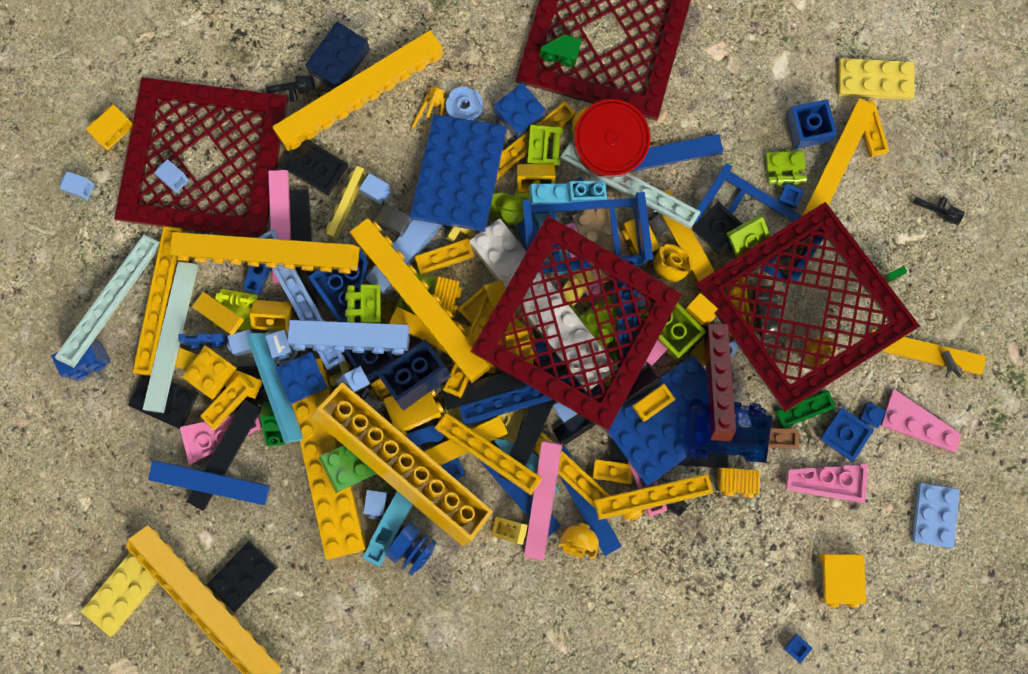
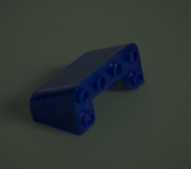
[685,398,772,463]

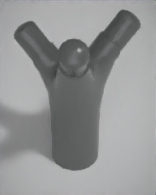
[941,350,962,378]

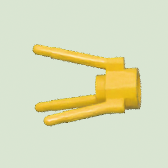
[411,87,446,128]

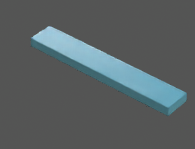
[246,333,304,443]

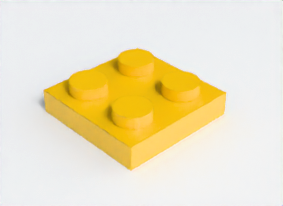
[182,346,237,400]

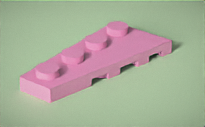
[880,389,962,453]
[180,414,262,465]
[785,464,868,503]

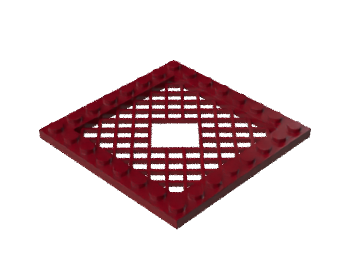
[516,0,691,121]
[114,77,289,238]
[696,202,920,413]
[470,215,682,431]

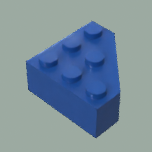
[308,246,368,322]

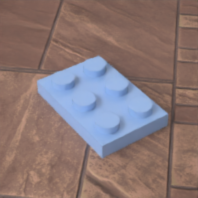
[912,483,960,548]

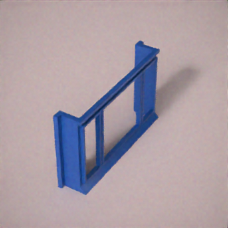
[692,163,824,285]
[522,192,653,273]

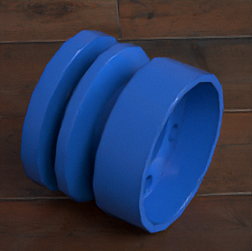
[385,522,437,576]

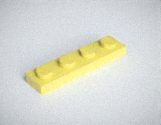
[326,166,366,241]

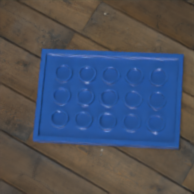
[410,114,507,232]
[605,355,740,487]

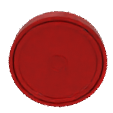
[573,99,650,178]

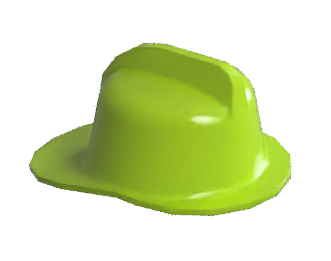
[489,193,526,226]

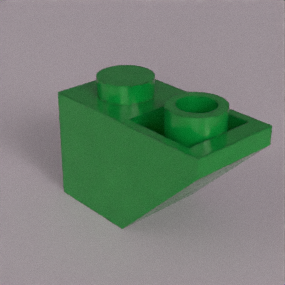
[539,34,582,67]
[260,401,286,446]

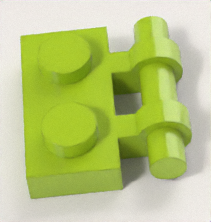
[765,151,807,186]
[345,285,381,324]

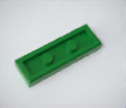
[774,390,836,429]

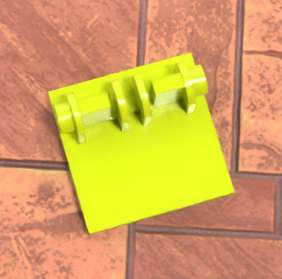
[213,289,258,331]

